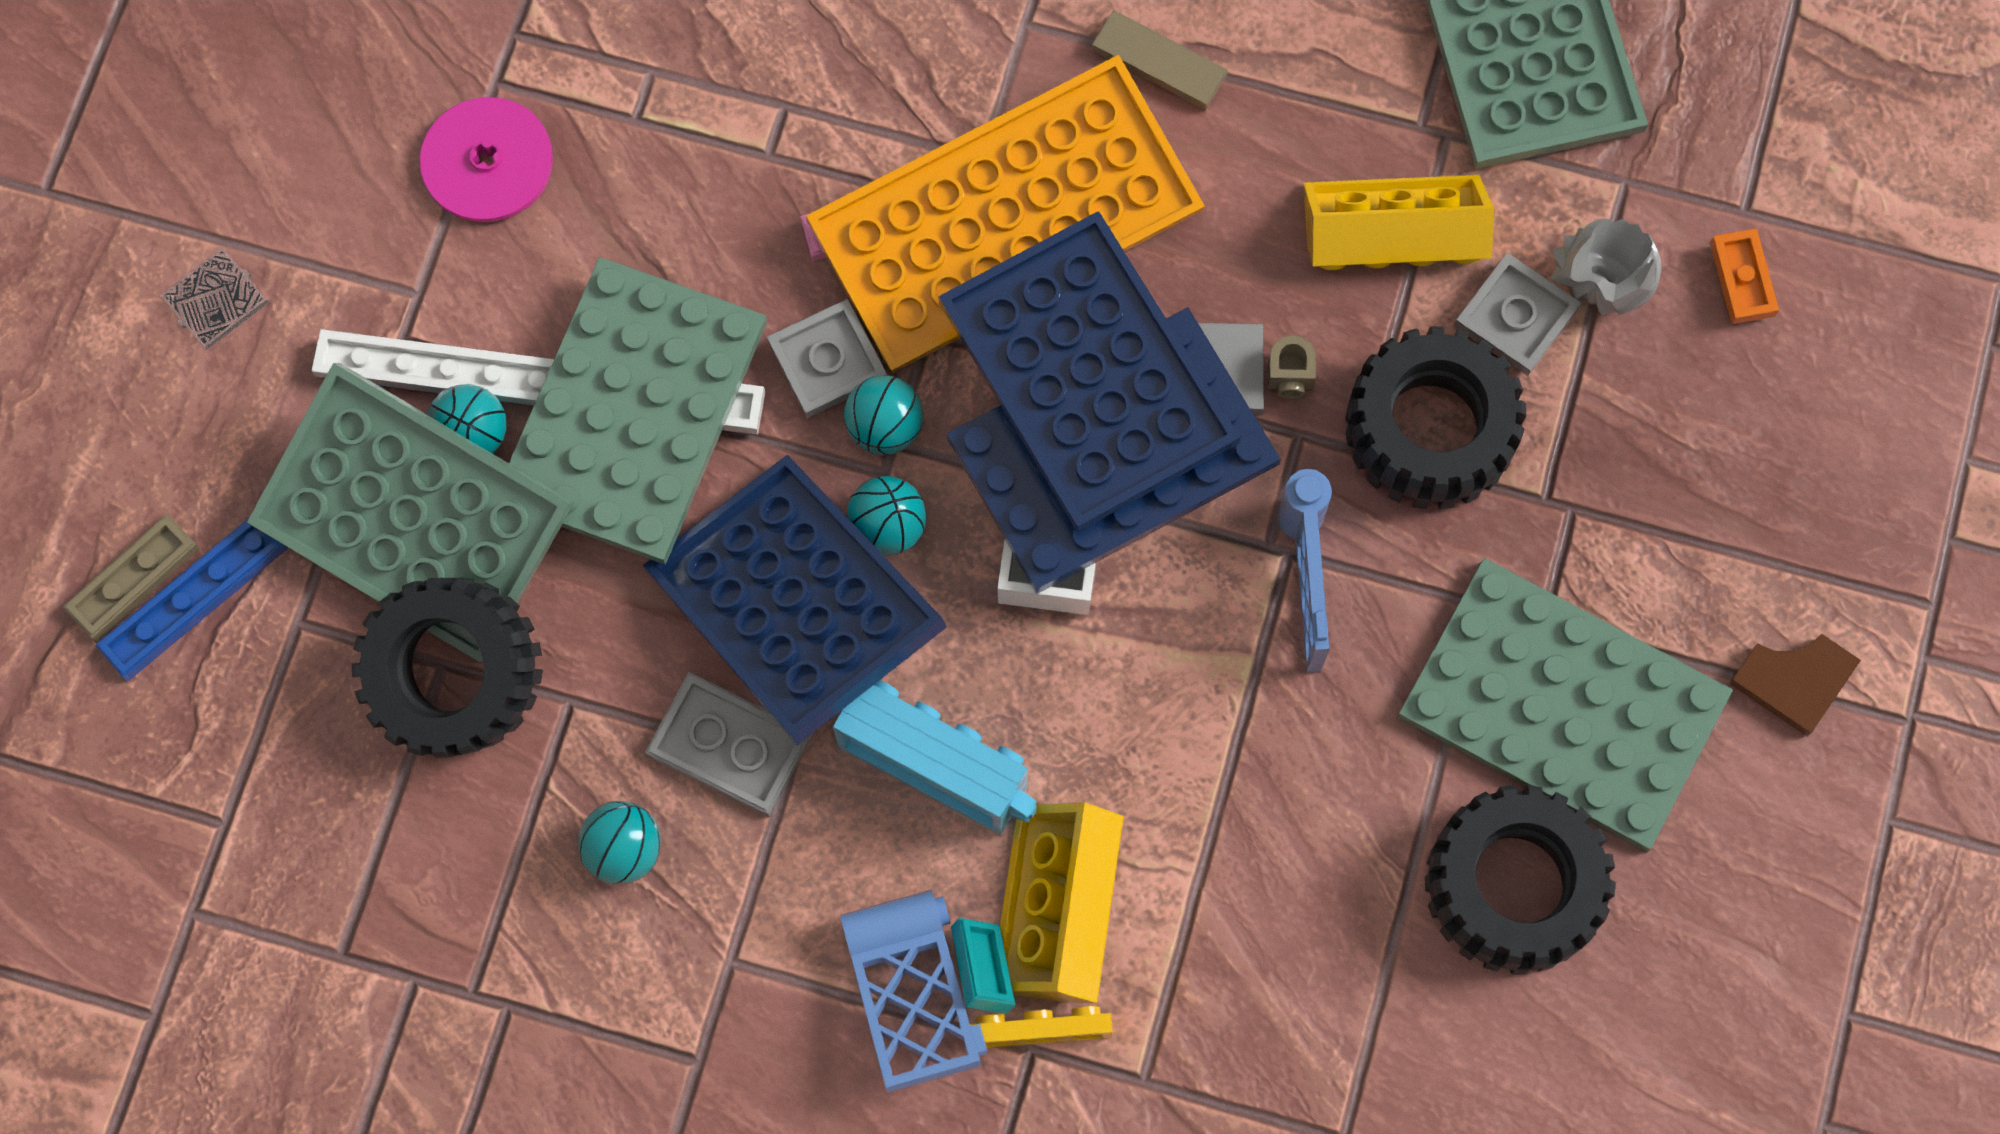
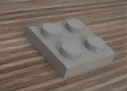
[1454,253,1581,376]
[767,299,887,419]

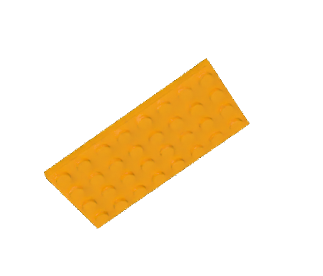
[806,55,1205,374]

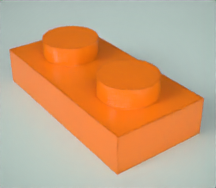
[1709,228,1779,325]

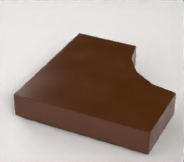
[1729,634,1861,737]

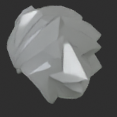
[1551,218,1662,316]

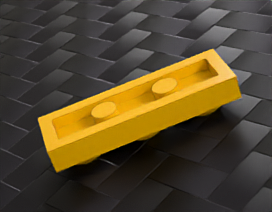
[970,1006,1113,1048]

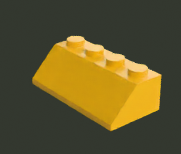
[1303,175,1494,270]
[1000,802,1124,1003]

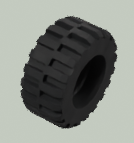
[1345,326,1527,510]
[351,577,543,758]
[1425,785,1616,974]

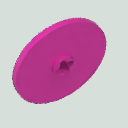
[420,97,553,222]

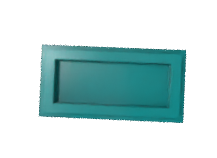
[951,918,1015,1014]

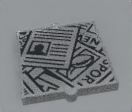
[160,248,269,350]

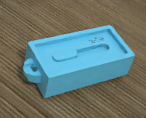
[833,680,1037,835]

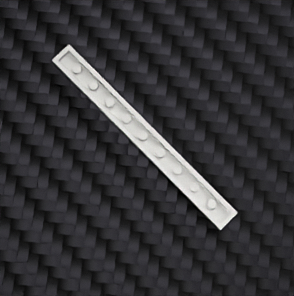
[312,329,765,435]

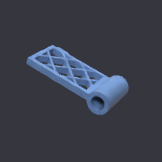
[1278,469,1332,673]
[840,889,988,1093]

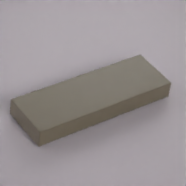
[1092,10,1228,111]
[63,513,201,642]

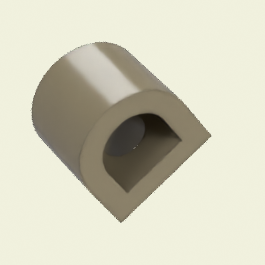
[1267,335,1316,399]

